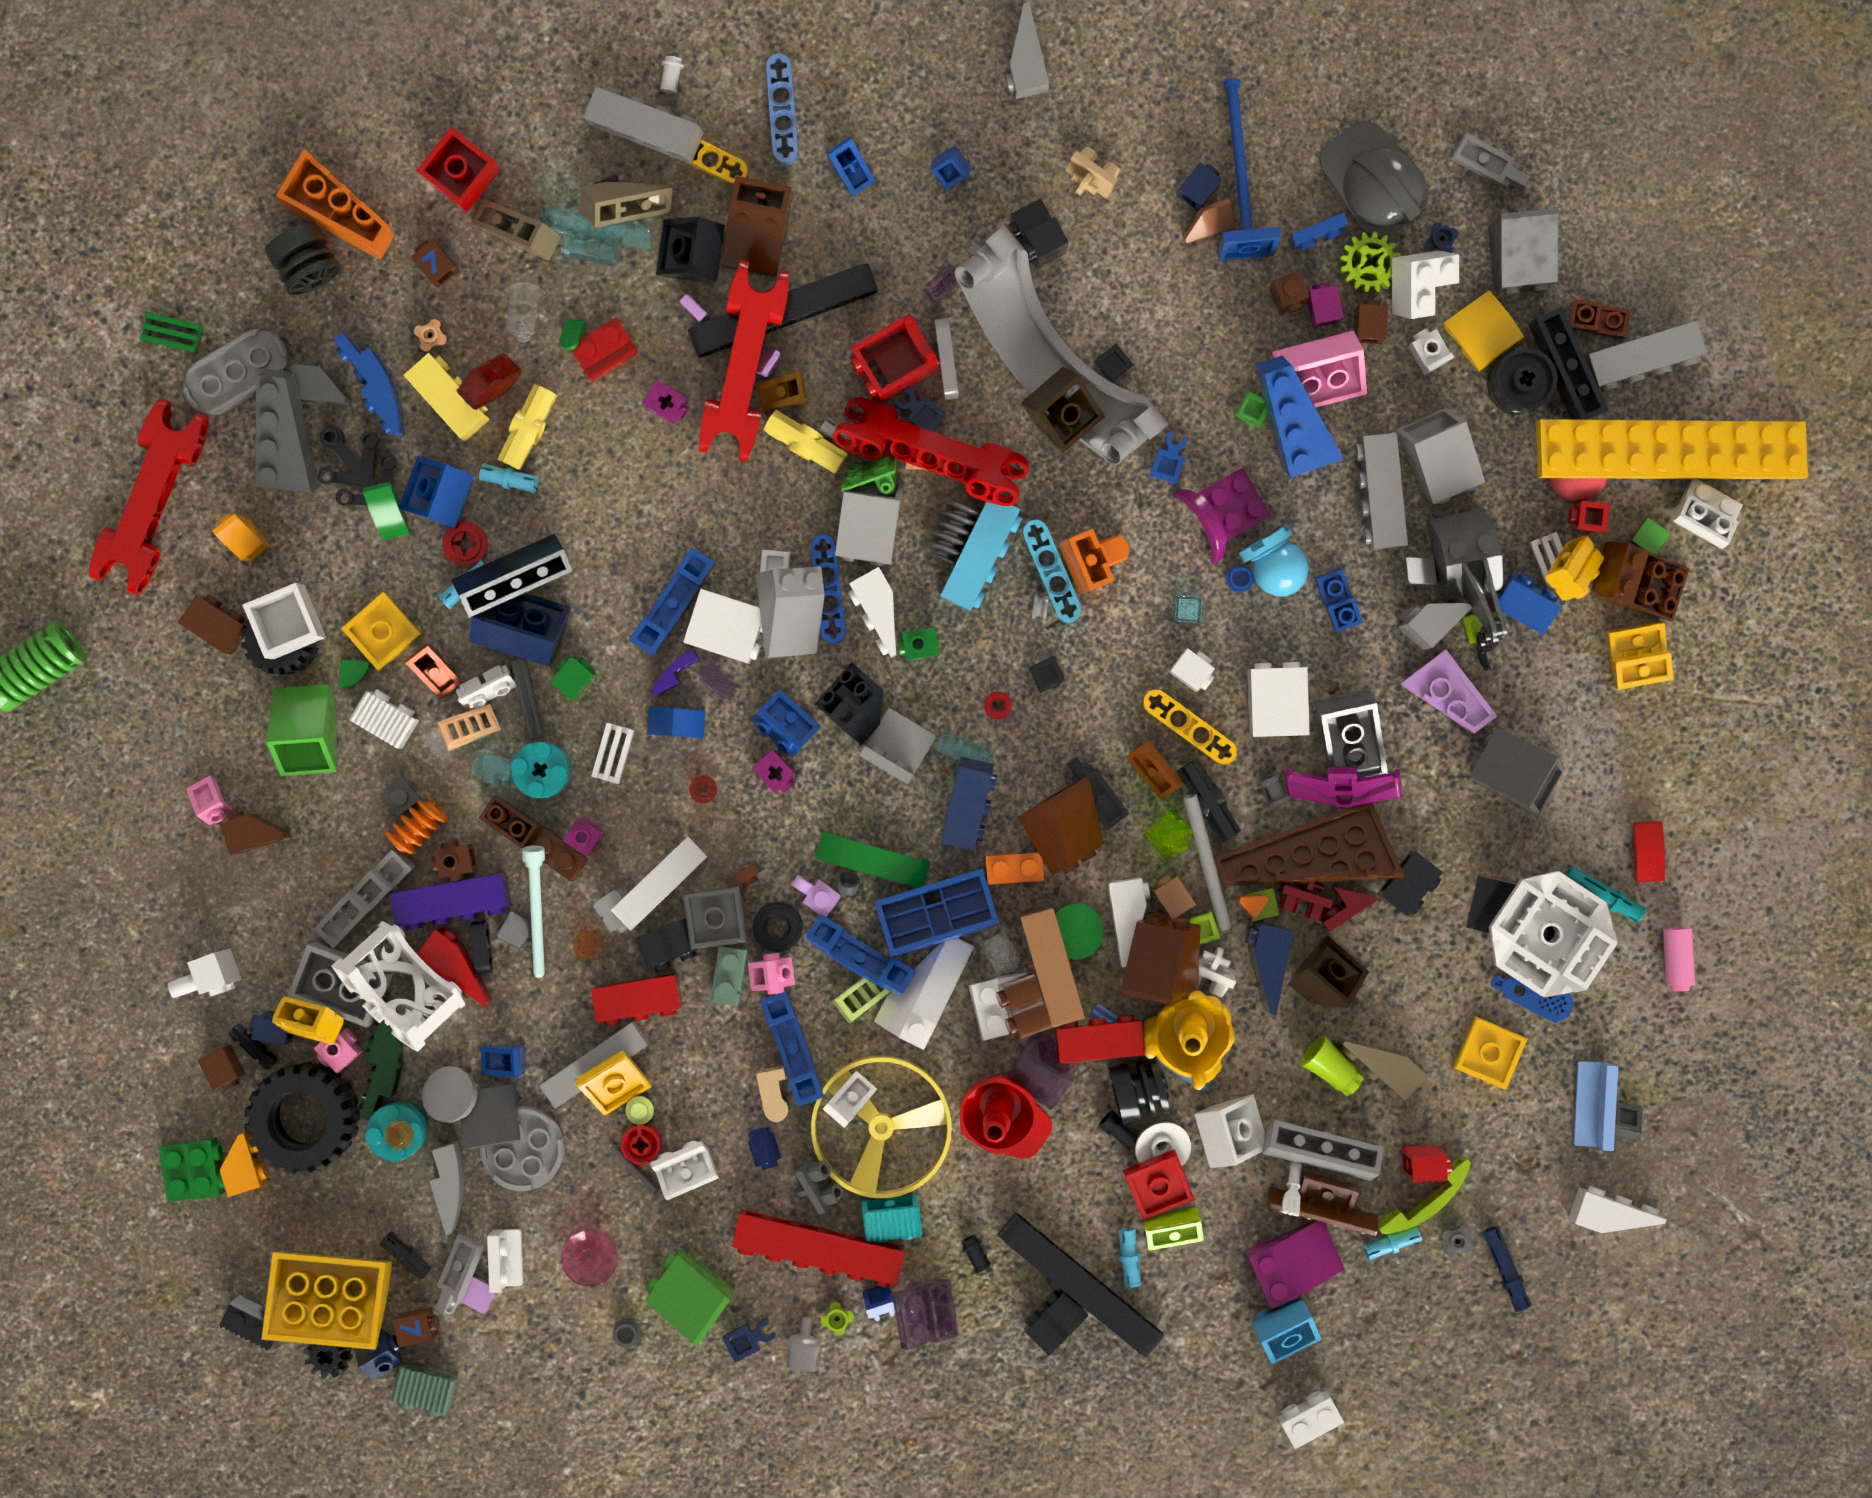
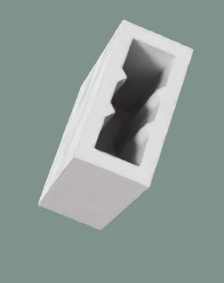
[683,589,763,664]
[1247,662,1310,737]

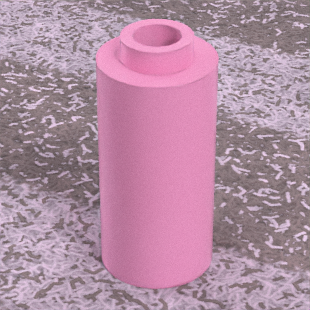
[1663,927,1695,991]

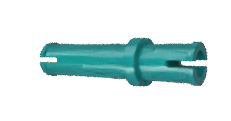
[1565,865,1647,923]

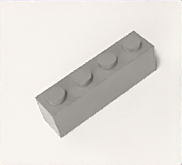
[583,86,704,164]
[1585,321,1707,393]
[1355,433,1408,551]
[1262,1120,1384,1181]

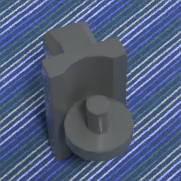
[794,1156,844,1215]

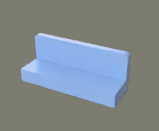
[1573,1061,1618,1151]

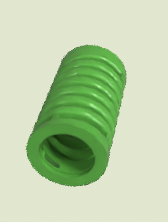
[0,620,87,712]

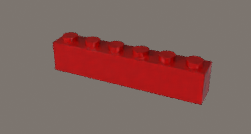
[732,1209,905,1287]

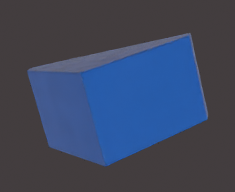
[826,137,875,197]
[647,707,705,738]
[481,1044,526,1077]

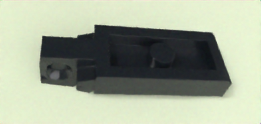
[1067,757,1130,830]

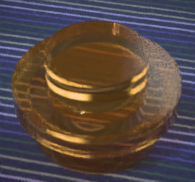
[573,931,602,959]
[385,1121,414,1150]

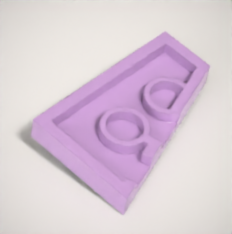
[1399,649,1497,734]

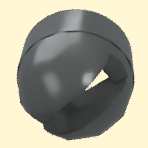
[837,872,860,897]

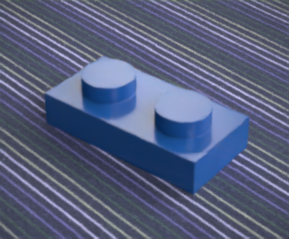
[1288,213,1348,251]

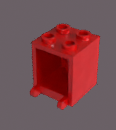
[849,313,939,404]

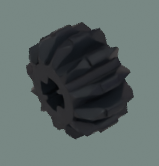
[304,1344,353,1379]

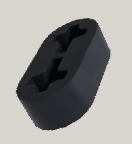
[471,920,493,975]

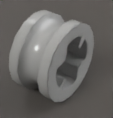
[1031,594,1049,620]

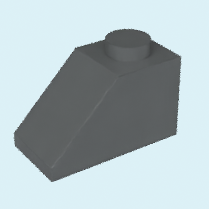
[291,360,352,407]

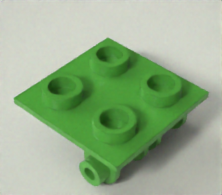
[841,455,897,495]

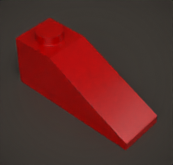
[417,927,492,1006]

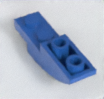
[333,333,405,438]

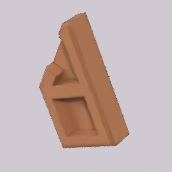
[1183,199,1235,243]

